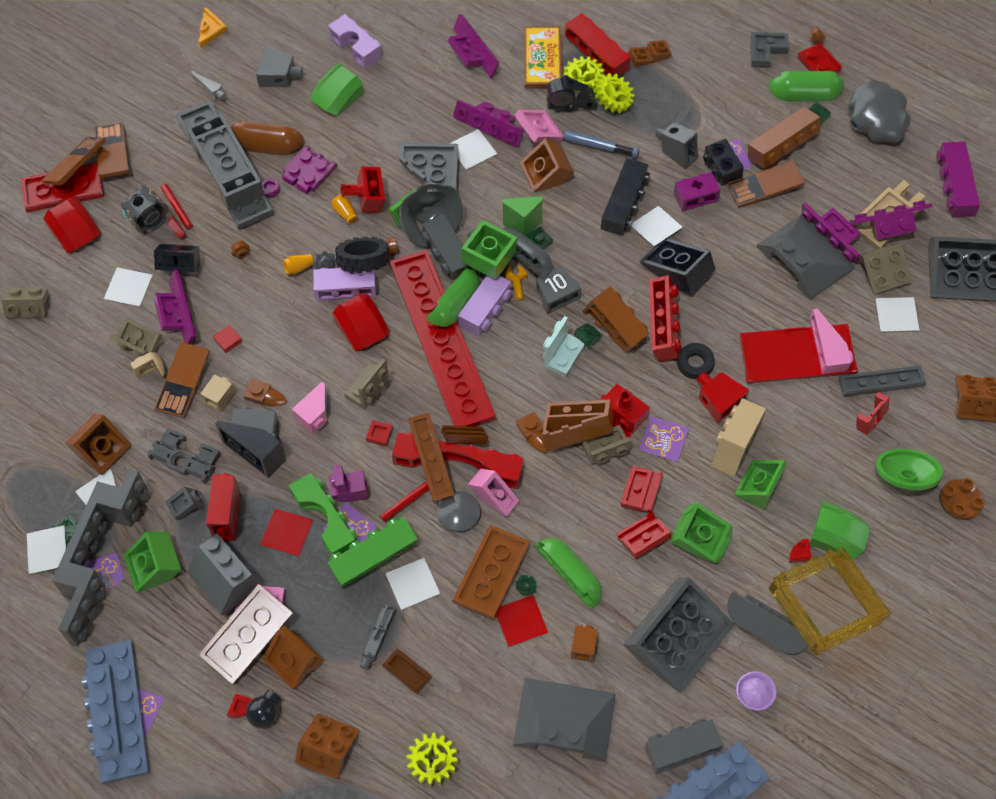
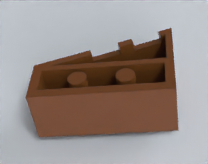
[582,286,649,353]
[542,400,614,451]

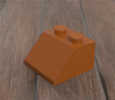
[520,138,574,193]
[65,413,132,475]

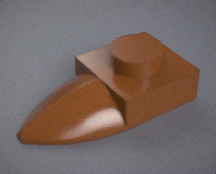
[243,378,287,406]
[516,412,548,453]

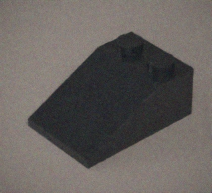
[640,238,716,294]
[215,421,286,478]

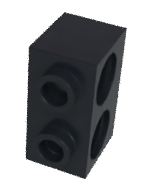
[703,138,744,186]
[154,244,200,272]

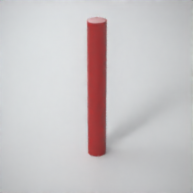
[160,183,193,230]
[379,481,429,523]

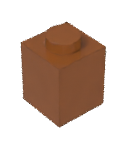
[570,624,598,662]

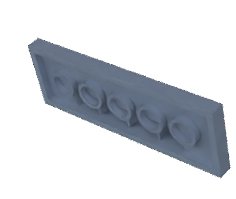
[82,640,150,785]
[656,741,770,799]

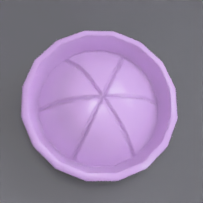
[736,671,777,711]

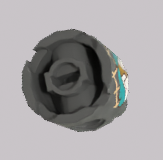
[121,186,169,233]

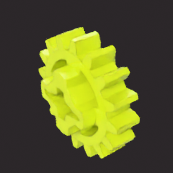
[564,56,604,93]
[594,73,635,113]
[406,733,458,786]

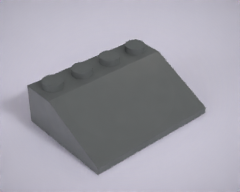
[928,236,996,301]
[623,577,735,692]

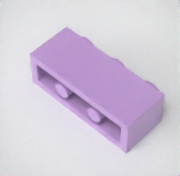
[313,268,376,301]
[458,275,512,337]

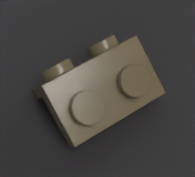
[1,287,49,318]
[111,317,163,357]
[581,425,631,465]

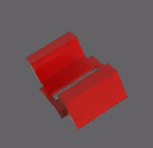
[857,391,889,435]

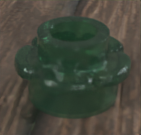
[515,575,537,596]

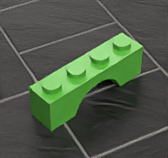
[288,473,358,556]

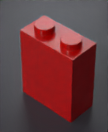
[206,473,241,541]

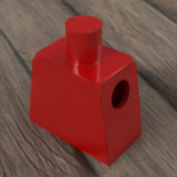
[696,372,749,424]

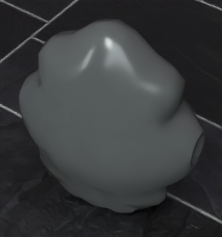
[847,80,911,143]

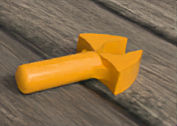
[505,265,527,300]

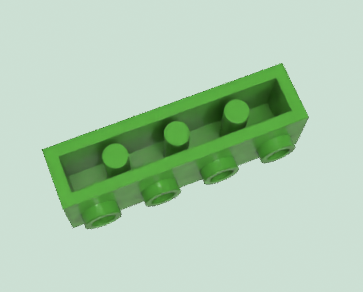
[327,517,418,588]

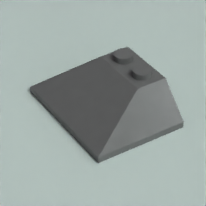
[756,215,855,300]
[513,678,616,762]

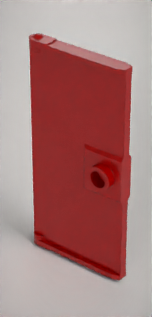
[739,324,858,383]

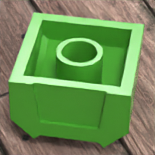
[310,63,364,116]
[810,501,870,559]
[671,502,732,563]

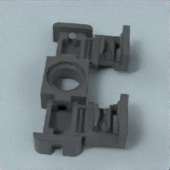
[147,427,221,484]

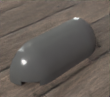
[502,228,553,278]
[727,591,813,654]

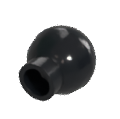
[246,690,282,729]

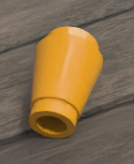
[331,195,358,224]
[283,254,314,275]

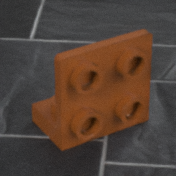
[955,374,996,422]
[295,714,359,780]

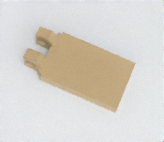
[851,180,925,249]

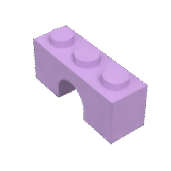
[328,14,382,69]

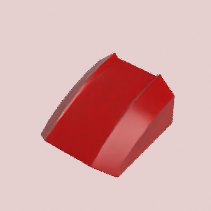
[43,198,101,253]
[332,293,390,351]

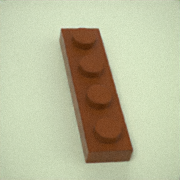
[408,412,454,502]

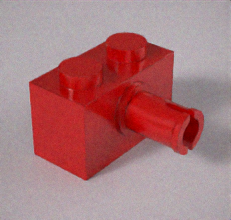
[340,166,385,213]
[602,383,650,434]

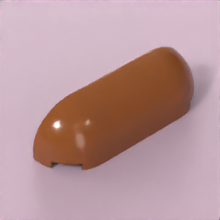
[231,121,305,155]

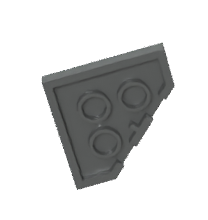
[400,143,458,190]

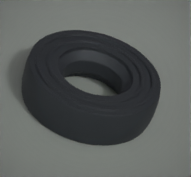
[677,343,715,379]

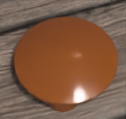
[940,478,985,519]

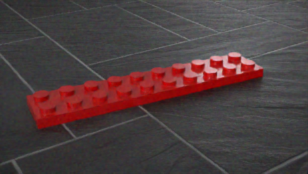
[389,250,496,426]

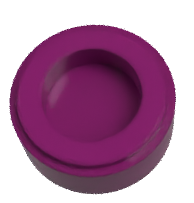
[262,178,280,198]

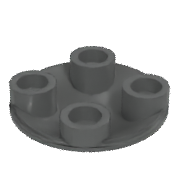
[437,491,480,533]

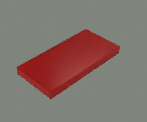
[21,163,104,213]

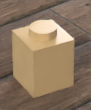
[200,375,235,412]

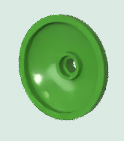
[876,449,943,491]

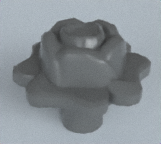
[312,251,336,270]

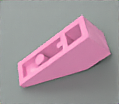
[810,308,853,374]

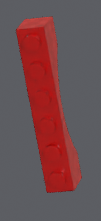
[392,432,523,489]

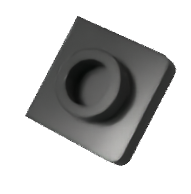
[165,486,205,520]

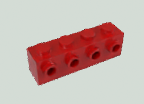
[565,13,631,77]
[649,276,682,362]

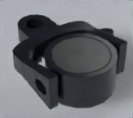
[546,75,597,113]

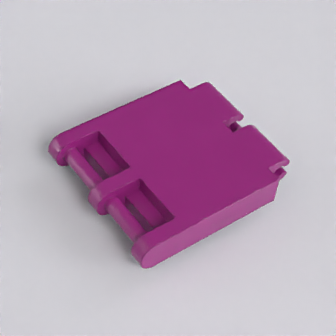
[282,146,337,194]

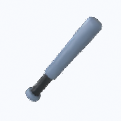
[564,130,640,159]

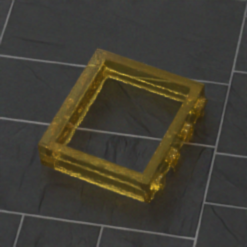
[769,547,891,656]

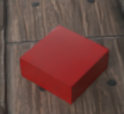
[213,325,242,353]
[366,420,393,447]

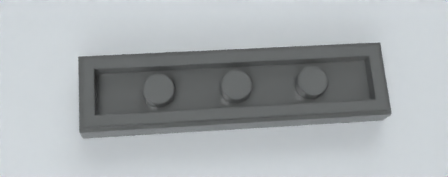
[838,365,926,397]

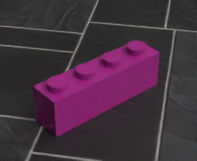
[936,141,980,218]

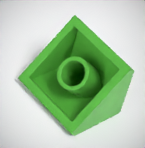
[502,196,543,237]
[734,460,787,510]

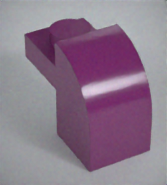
[329,465,369,502]

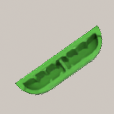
[768,71,844,101]
[426,268,481,326]
[534,538,602,610]

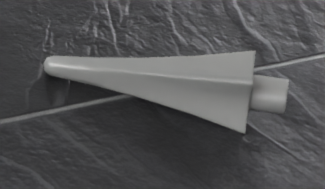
[191,71,226,101]

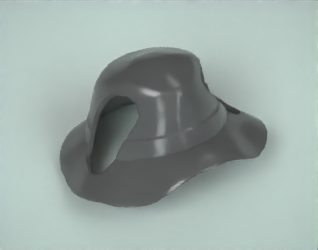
[399,182,463,248]

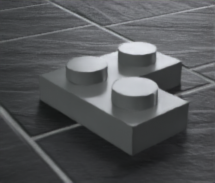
[750,32,789,66]

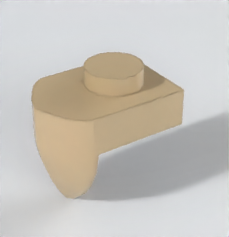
[130,352,164,379]

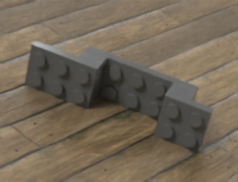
[176,101,274,229]
[52,469,148,647]

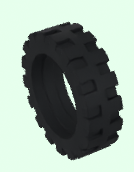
[335,237,390,273]

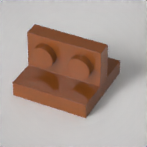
[262,625,324,690]

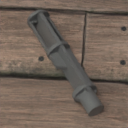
[360,603,395,670]

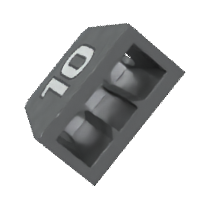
[536,267,581,314]

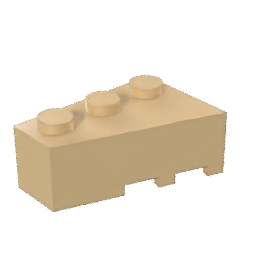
[711,398,766,477]

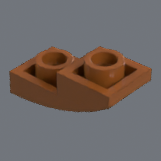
[628,40,672,67]

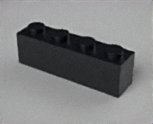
[601,158,651,236]

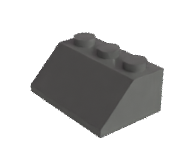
[187,534,257,615]

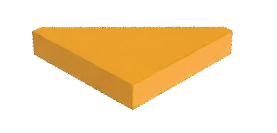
[198,7,228,48]

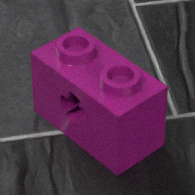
[674,172,721,212]

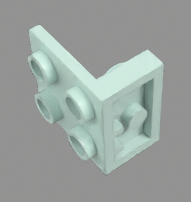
[543,316,586,378]

